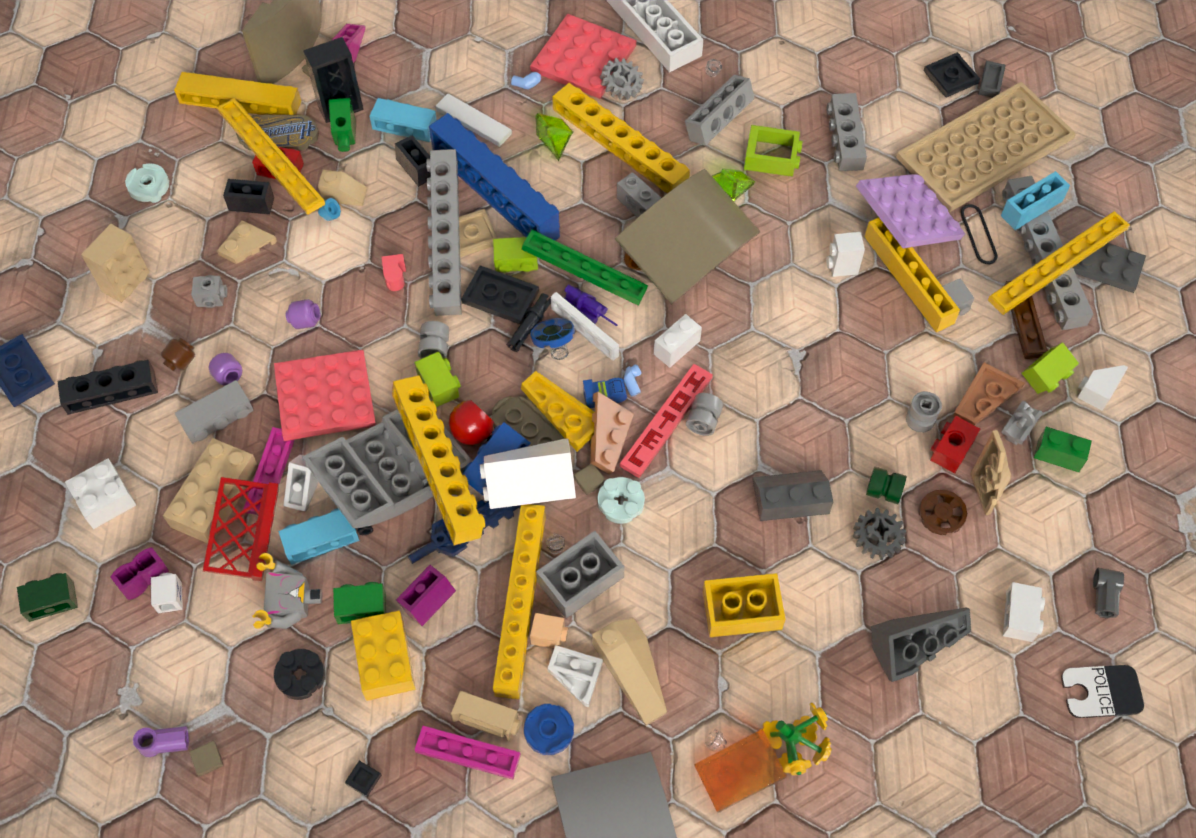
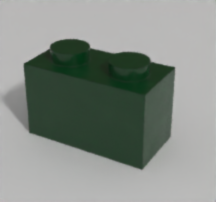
[17,573,78,622]

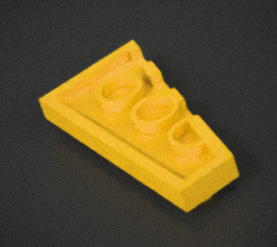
[521,371,595,452]

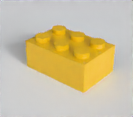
[702,573,786,637]
[351,610,416,701]

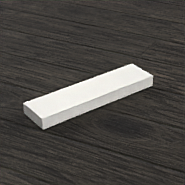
[435,93,512,147]
[551,292,619,361]

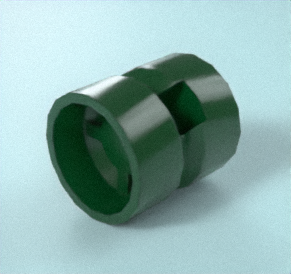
[866,466,907,505]

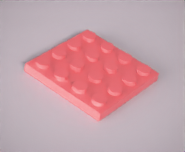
[530,14,636,99]
[274,350,376,441]

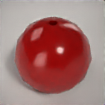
[448,400,494,445]

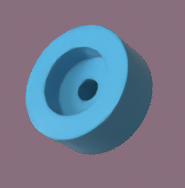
[318,198,341,221]

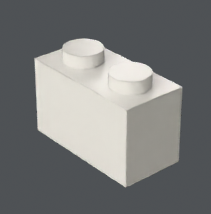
[826,232,865,277]
[654,314,702,368]
[1003,582,1045,642]

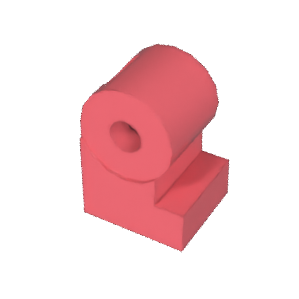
[382,254,406,291]

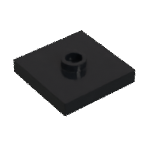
[923,52,980,98]

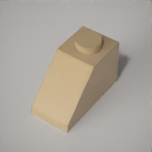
[318,170,367,206]

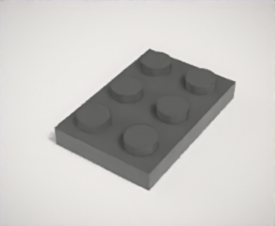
[1073,243,1146,293]

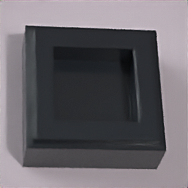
[345,760,382,797]

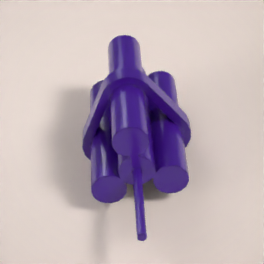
[564,285,618,326]

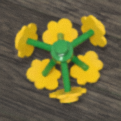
[758,702,832,775]

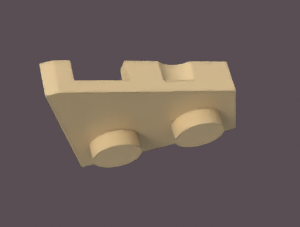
[217,220,277,264]

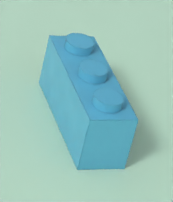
[370,98,437,142]
[1001,171,1070,230]
[278,508,360,565]

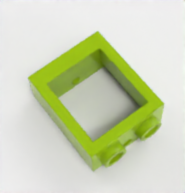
[744,125,803,177]

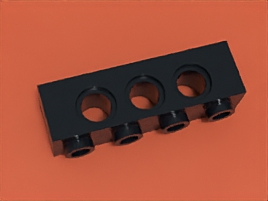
[57,360,158,415]

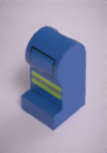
[583,378,627,408]

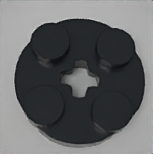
[274,649,326,700]

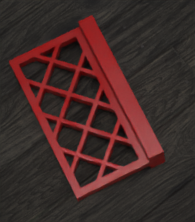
[202,477,279,581]

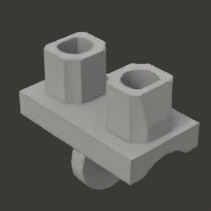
[1001,401,1043,445]

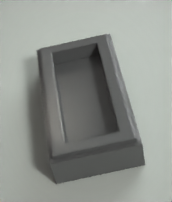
[978,61,1006,97]

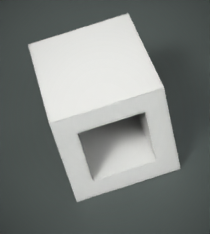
[151,573,183,613]

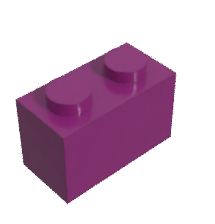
[396,565,456,626]

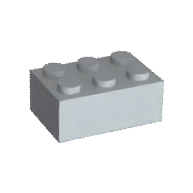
[536,531,625,619]

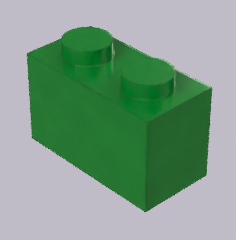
[1034,426,1092,472]
[333,582,387,624]

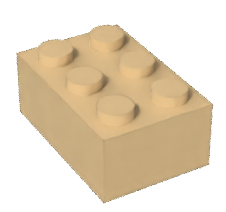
[81,224,150,303]

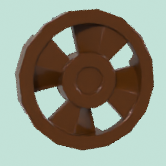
[918,490,968,535]

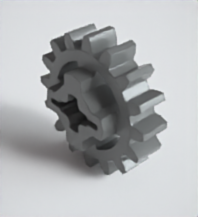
[853,508,906,560]

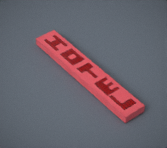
[620,364,713,478]

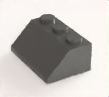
[752,470,833,521]

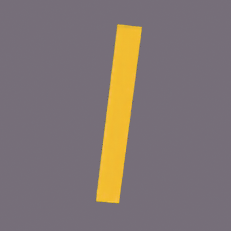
[217,98,325,215]
[988,211,1130,315]

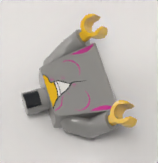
[252,553,323,629]

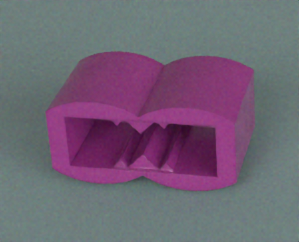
[110,548,169,600]

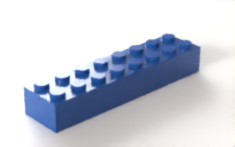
[429,113,560,240]

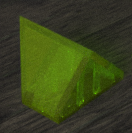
[535,113,573,161]
[712,169,755,201]

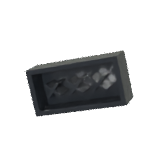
[303,37,364,123]

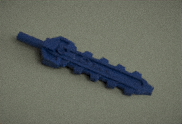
[408,500,521,564]

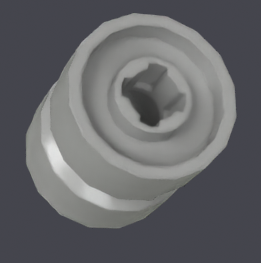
[418,321,450,359]
[906,391,942,433]
[686,393,724,436]

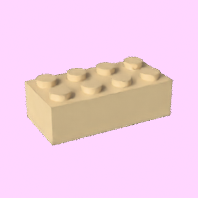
[163,438,258,543]

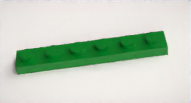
[521,229,648,306]

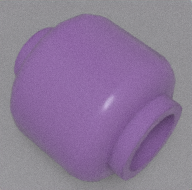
[286,299,321,329]
[208,353,243,386]

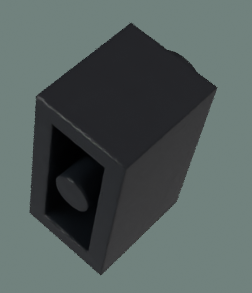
[395,135,431,187]
[223,179,274,215]

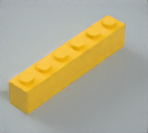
[174,72,301,115]
[865,217,960,333]

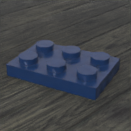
[0,334,55,407]

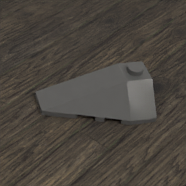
[871,607,971,682]

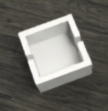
[65,459,136,529]

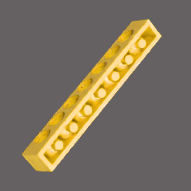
[552,83,690,193]
[392,375,485,545]
[493,504,546,700]

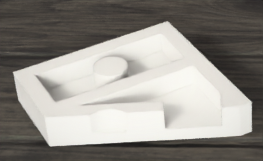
[548,645,603,707]

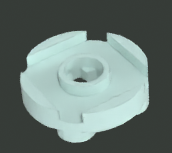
[125,163,170,203]
[598,477,645,524]

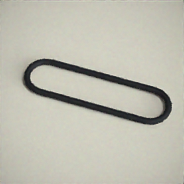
[961,204,998,264]

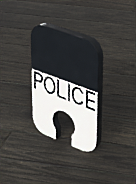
[1061,665,1144,718]

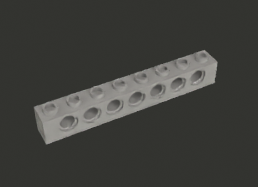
[427,149,462,316]
[1002,176,1093,330]

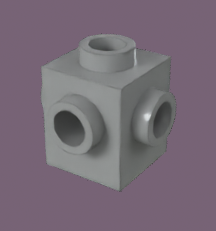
[191,275,227,308]

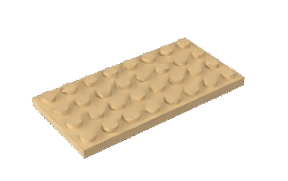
[896,82,1076,213]

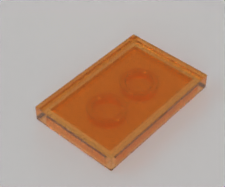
[694,729,787,813]

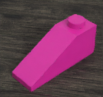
[332,23,365,63]

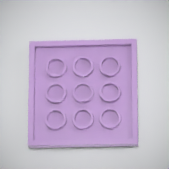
[856,174,965,248]

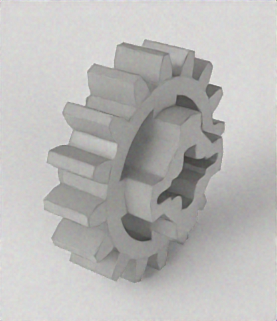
[600,58,644,100]

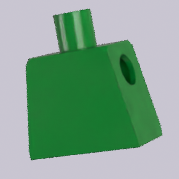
[329,98,356,152]

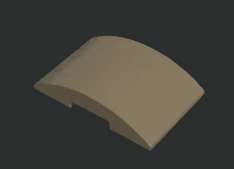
[242,0,322,84]
[615,169,760,304]

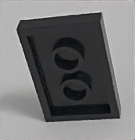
[461,265,539,324]

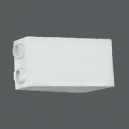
[480,439,576,509]

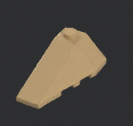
[970,430,1011,515]
[592,618,667,726]

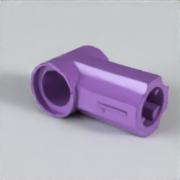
[133,726,189,757]

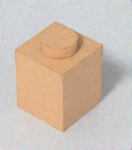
[530,613,569,649]

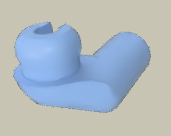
[511,72,541,89]
[624,364,641,397]

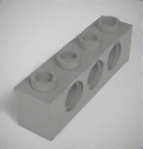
[685,75,754,146]
[827,93,867,171]
[617,172,661,217]

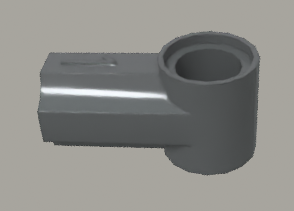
[1093,567,1124,619]

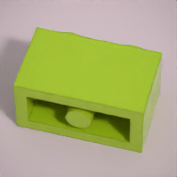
[493,237,538,273]
[1021,342,1079,394]
[414,352,461,407]

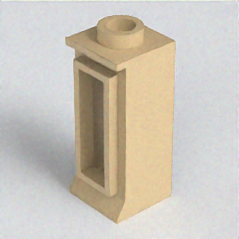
[451,691,521,742]

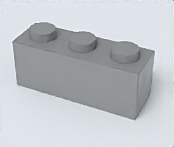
[175,380,254,444]

